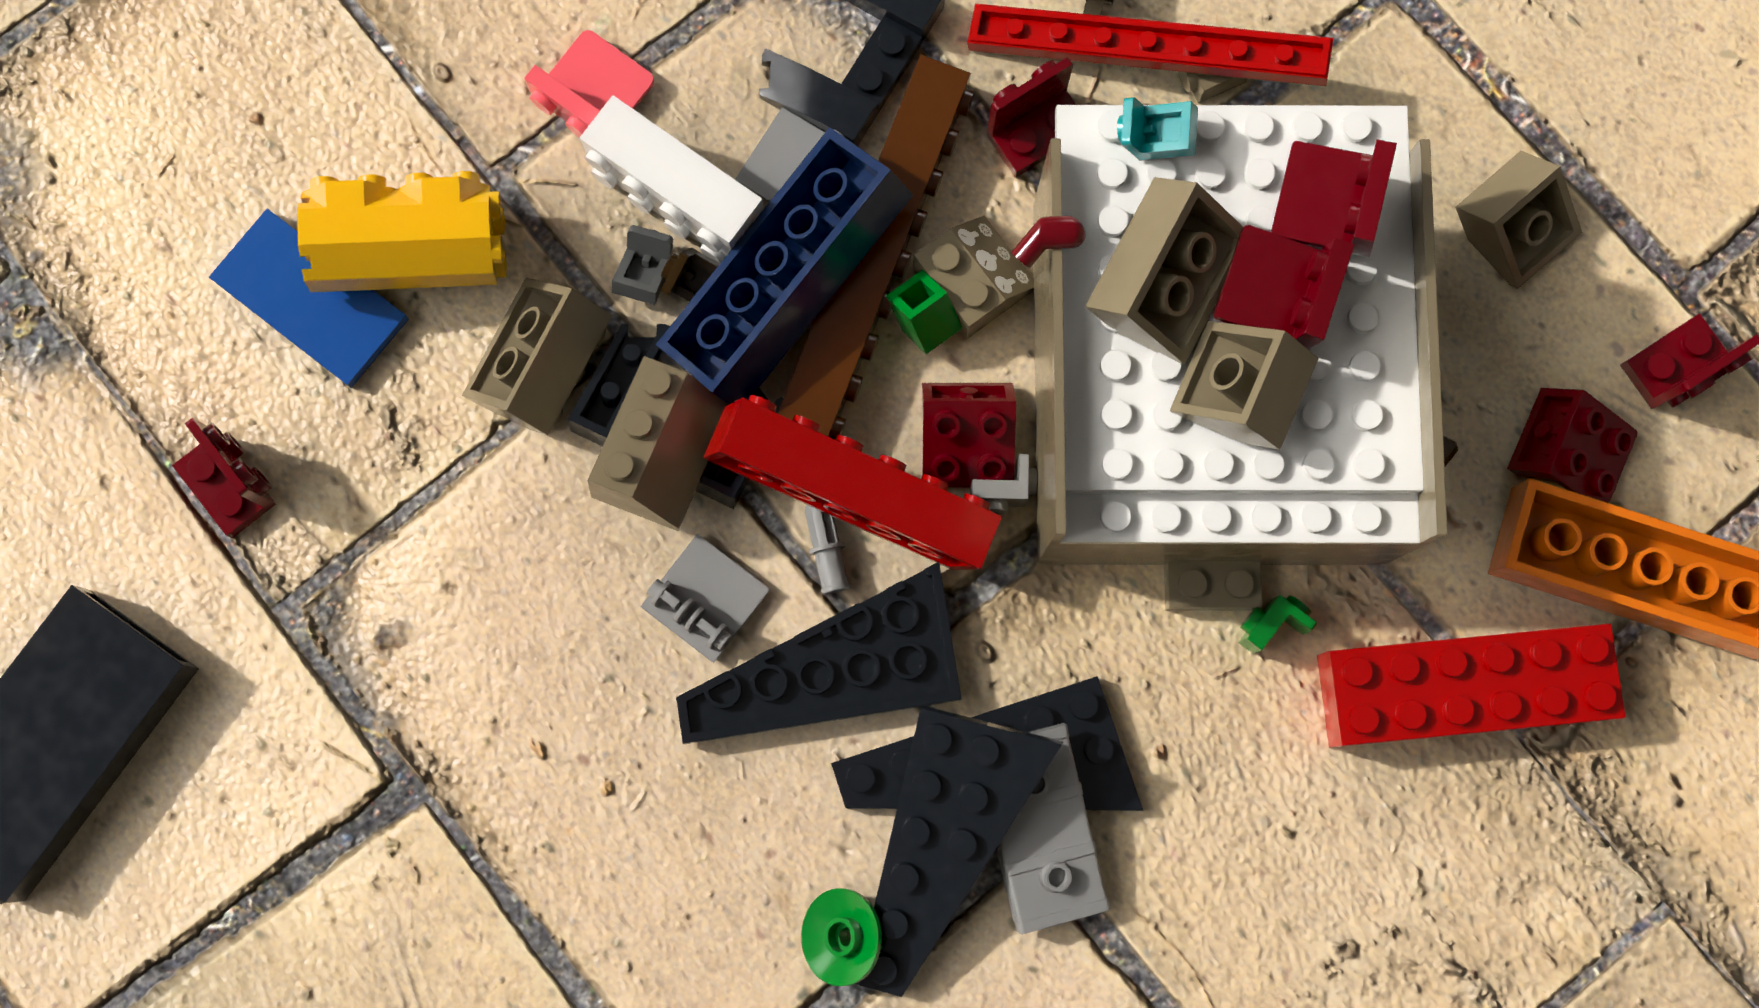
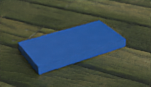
[209,208,409,388]

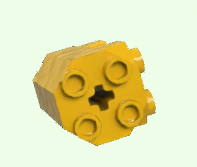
[297,171,507,293]

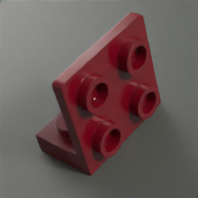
[986,57,1077,178]
[1271,139,1397,257]
[1214,225,1355,350]
[1620,313,1759,410]
[922,383,1017,487]
[1507,388,1638,503]
[172,417,276,538]

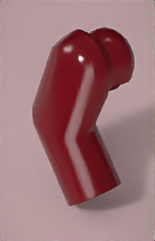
[1011,216,1086,268]

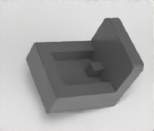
[612,225,674,305]

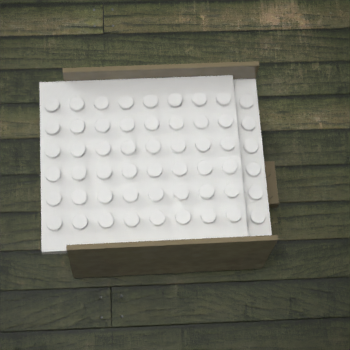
[1033,105,1447,611]

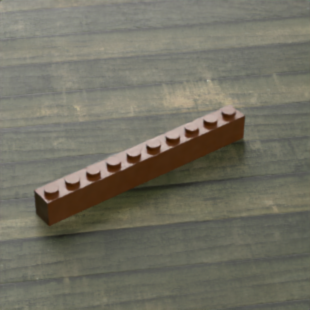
[778,54,975,440]

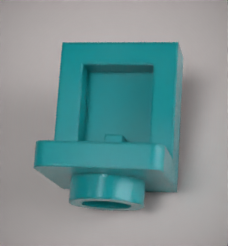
[1117,97,1198,161]

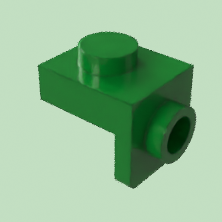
[1238,595,1317,654]

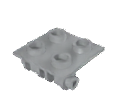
[735,107,845,202]
[640,534,770,663]

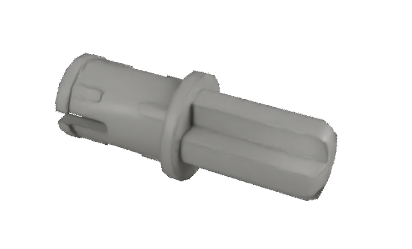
[805,505,851,595]

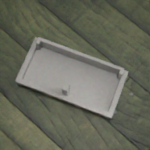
[996,723,1110,934]

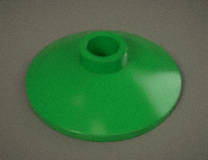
[801,888,882,986]

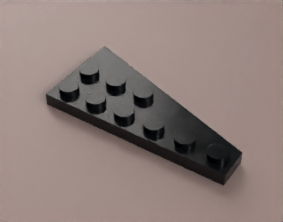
[676,562,962,745]
[831,676,1144,811]
[856,706,1063,997]

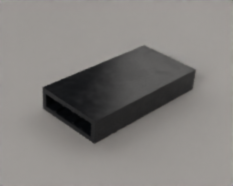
[0,585,199,905]

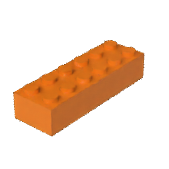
[1488,478,1759,660]

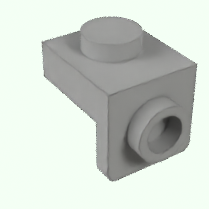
[970,454,1037,514]

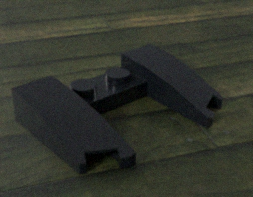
[759,0,945,147]
[568,324,783,509]

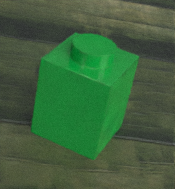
[886,270,962,354]

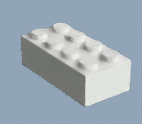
[579,95,764,264]

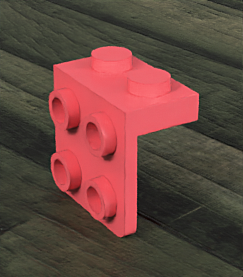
[524,30,654,138]

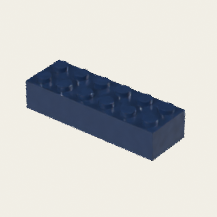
[656,127,913,404]

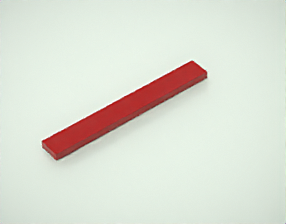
[967,3,1334,86]

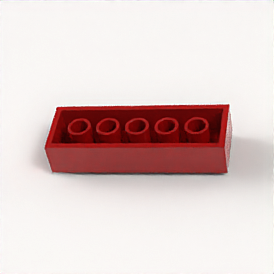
[703,395,1002,570]
[1317,623,1626,748]

